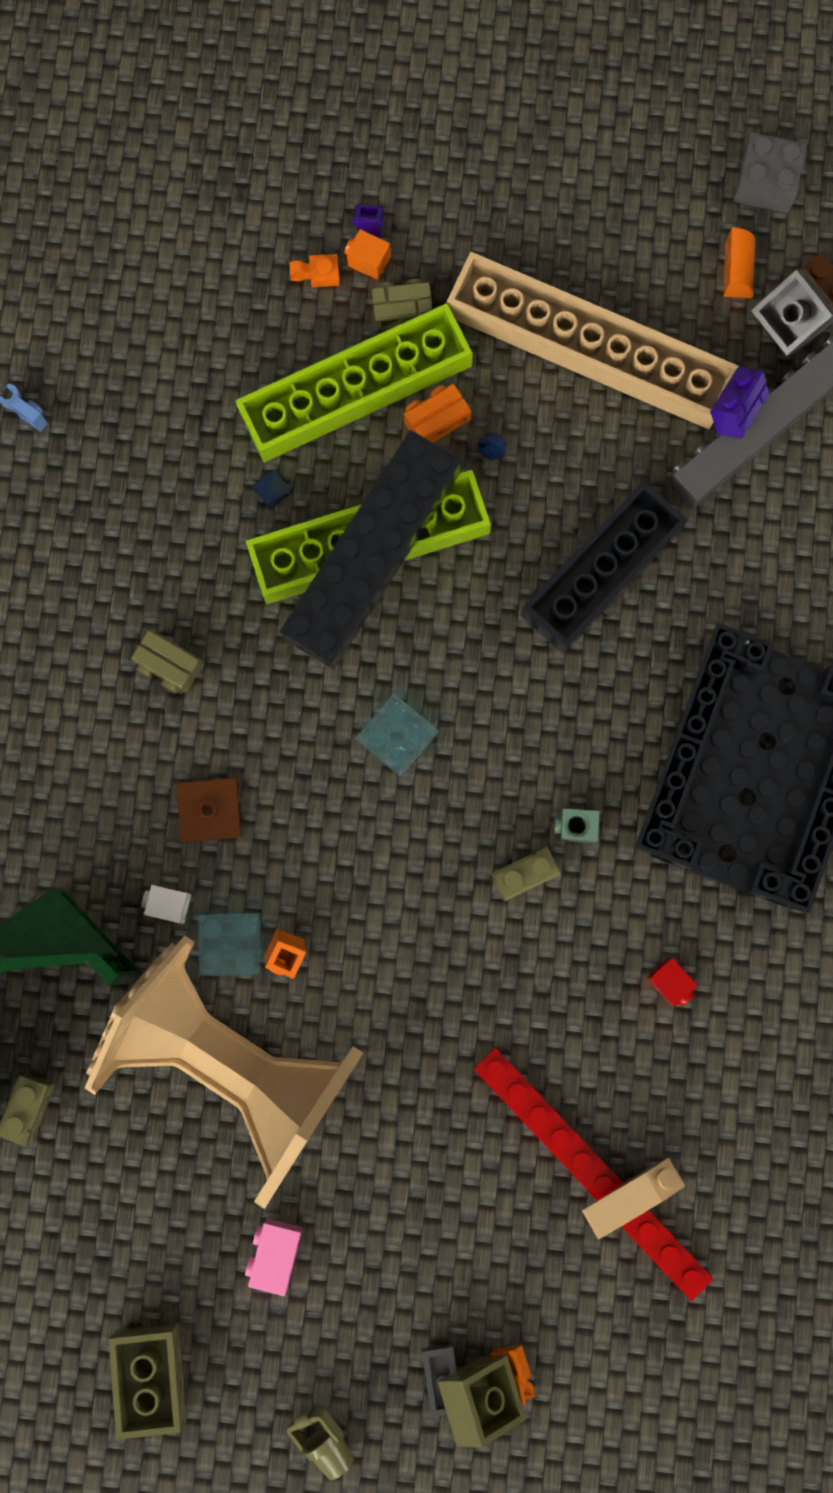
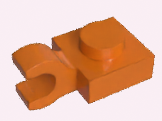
[289,254,340,288]
[490,1345,535,1405]

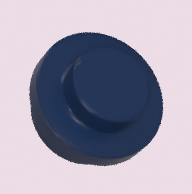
[478,433,506,460]

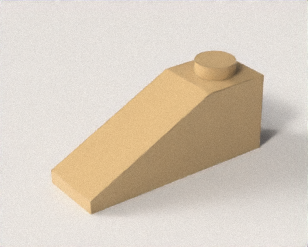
[582,1158,685,1239]

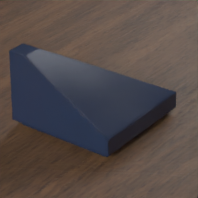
[252,470,292,510]

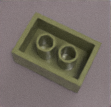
[108,1323,187,1440]

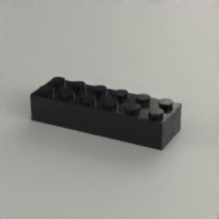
[520,481,688,655]

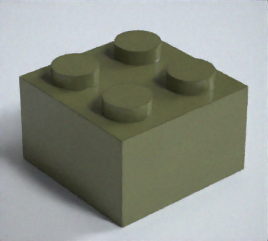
[437,1355,527,1448]

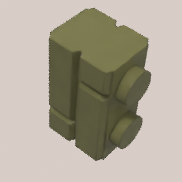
[372,279,432,330]
[132,629,204,694]
[491,847,561,902]
[0,1073,56,1146]

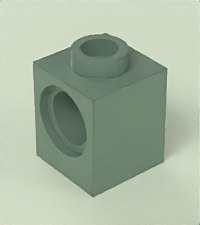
[554,809,600,844]

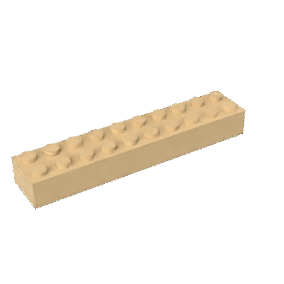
[447,252,739,430]

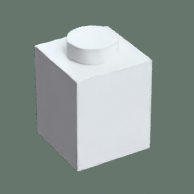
[142,885,192,924]

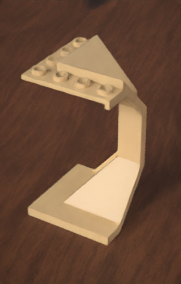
[85,936,363,1209]

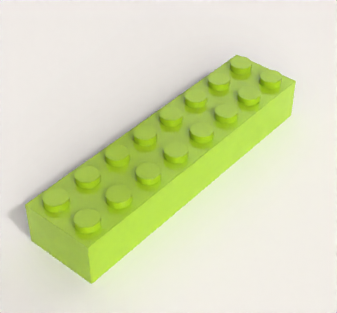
[235,303,473,463]
[246,470,491,604]

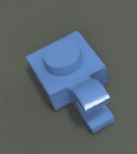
[0,384,48,432]

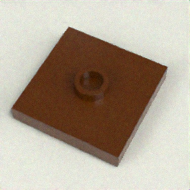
[176,778,242,843]

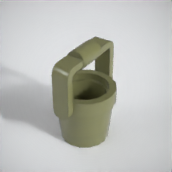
[287,1408,354,1480]

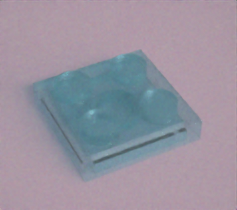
[355,693,439,778]
[199,913,261,976]

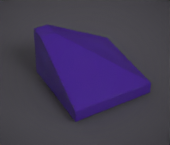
[352,204,384,238]

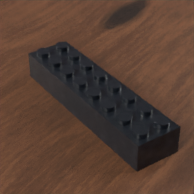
[280,430,462,670]

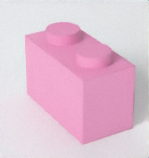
[245,1218,303,1296]

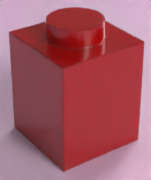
[646,958,698,1007]

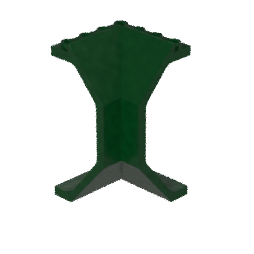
[0,887,142,985]

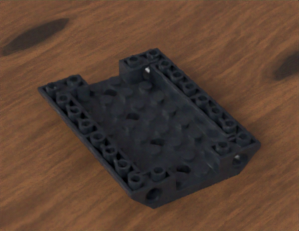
[635,623,833,913]

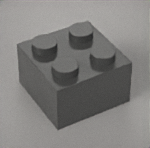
[733,132,807,213]
[751,269,833,356]

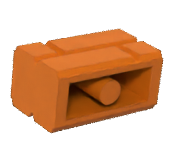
[403,384,471,443]

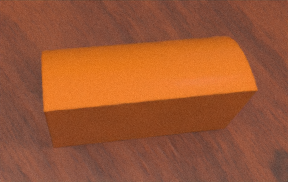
[723,227,755,298]

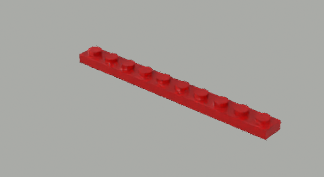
[473,1047,713,1302]

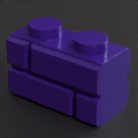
[710,367,770,439]

